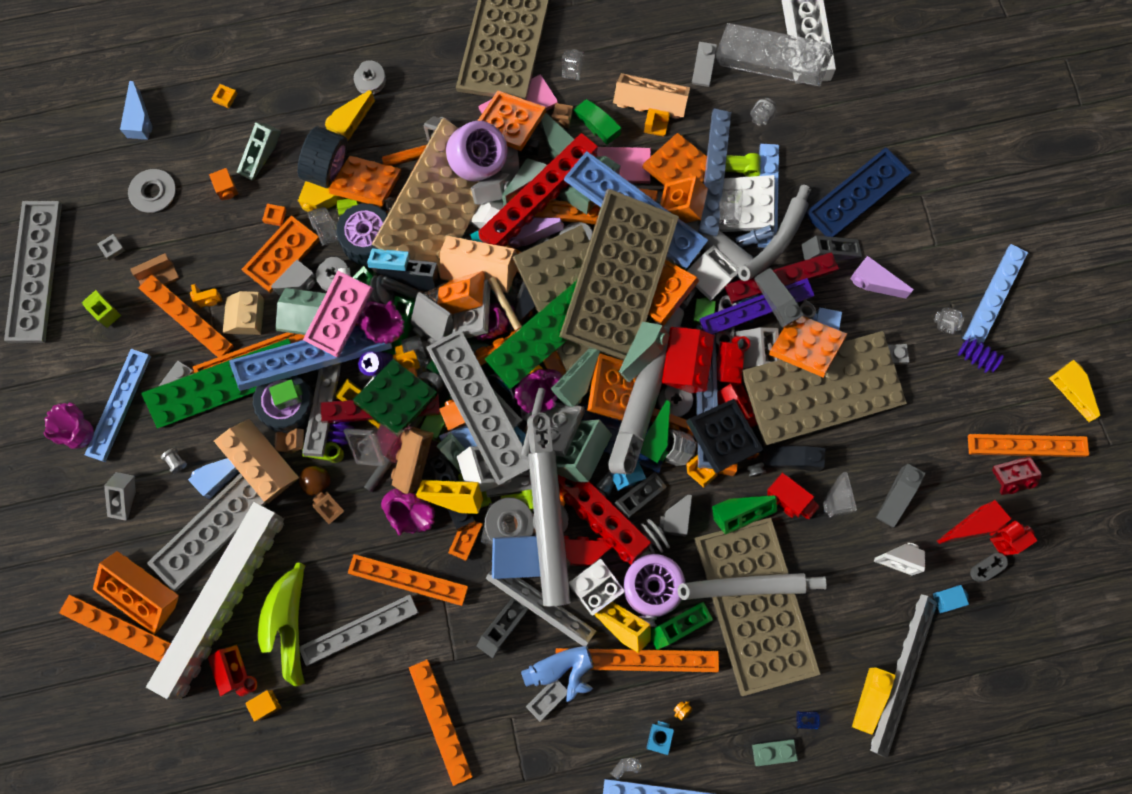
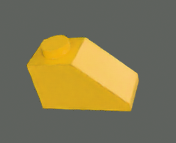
[298,181,344,213]

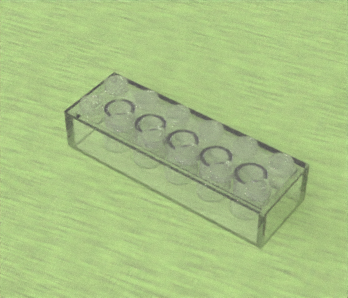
[715,23,833,86]

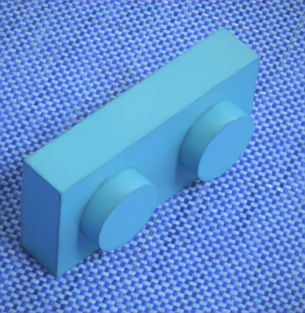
[367,249,410,271]

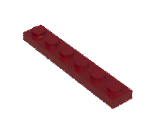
[725,252,839,304]
[321,394,440,423]

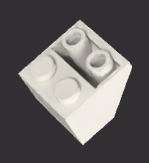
[687,245,739,301]
[569,559,625,616]

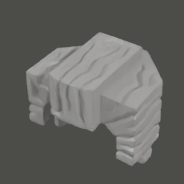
[665,430,697,466]

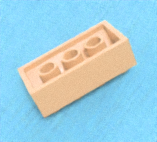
[613,73,690,119]
[440,236,518,293]
[214,419,299,503]

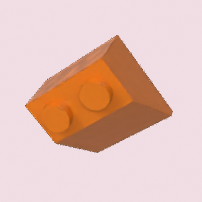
[660,176,708,223]
[437,271,485,315]

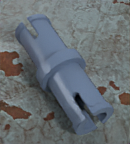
[736,224,775,248]

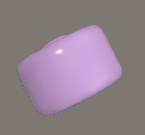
[446,121,507,181]
[623,554,685,617]

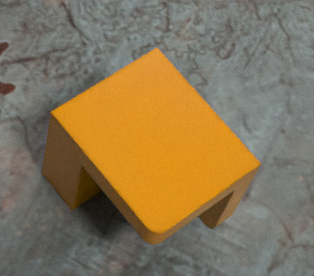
[644,108,670,137]
[246,690,281,722]

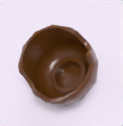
[298,466,331,495]

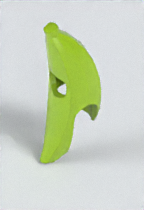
[258,563,305,686]

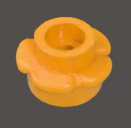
[674,701,693,721]

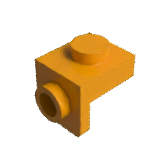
[190,284,222,307]
[393,345,420,369]
[687,454,718,488]

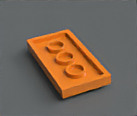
[241,216,320,294]

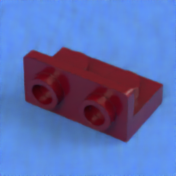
[992,456,1042,495]

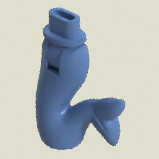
[521,646,593,702]

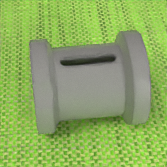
[161,448,187,474]

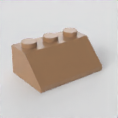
[391,427,434,494]

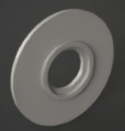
[128,169,176,213]
[485,498,534,543]

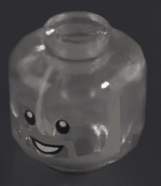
[750,98,777,126]
[934,307,965,334]

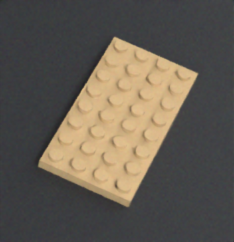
[372,118,479,275]

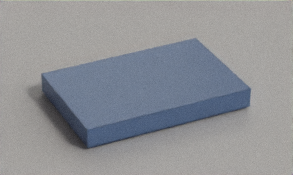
[492,536,540,579]

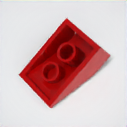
[937,500,1011,544]

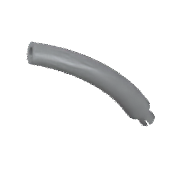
[738,185,811,281]
[678,573,826,600]

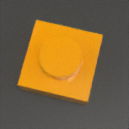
[211,84,237,108]

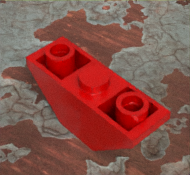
[564,536,612,567]

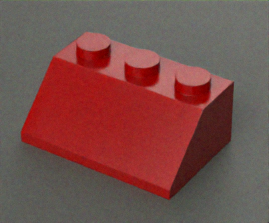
[662,327,714,394]

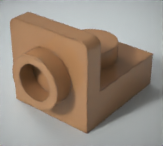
[552,103,573,128]
[275,428,304,453]
[312,491,344,524]

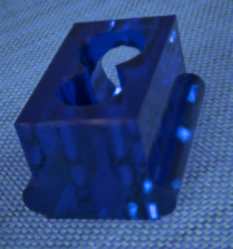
[796,711,820,729]

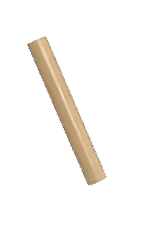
[488,277,522,331]

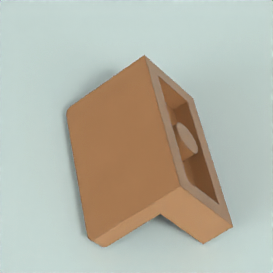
[130,254,179,286]

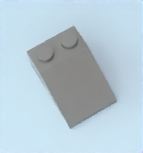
[411,292,453,344]

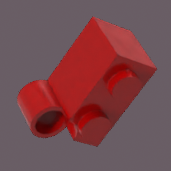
[717,336,750,383]
[717,383,758,429]
[767,472,819,519]
[990,521,1037,555]
[208,645,257,697]

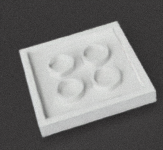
[719,175,775,232]

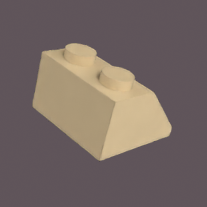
[223,291,264,335]

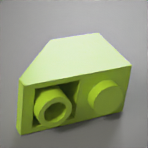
[82,290,121,328]

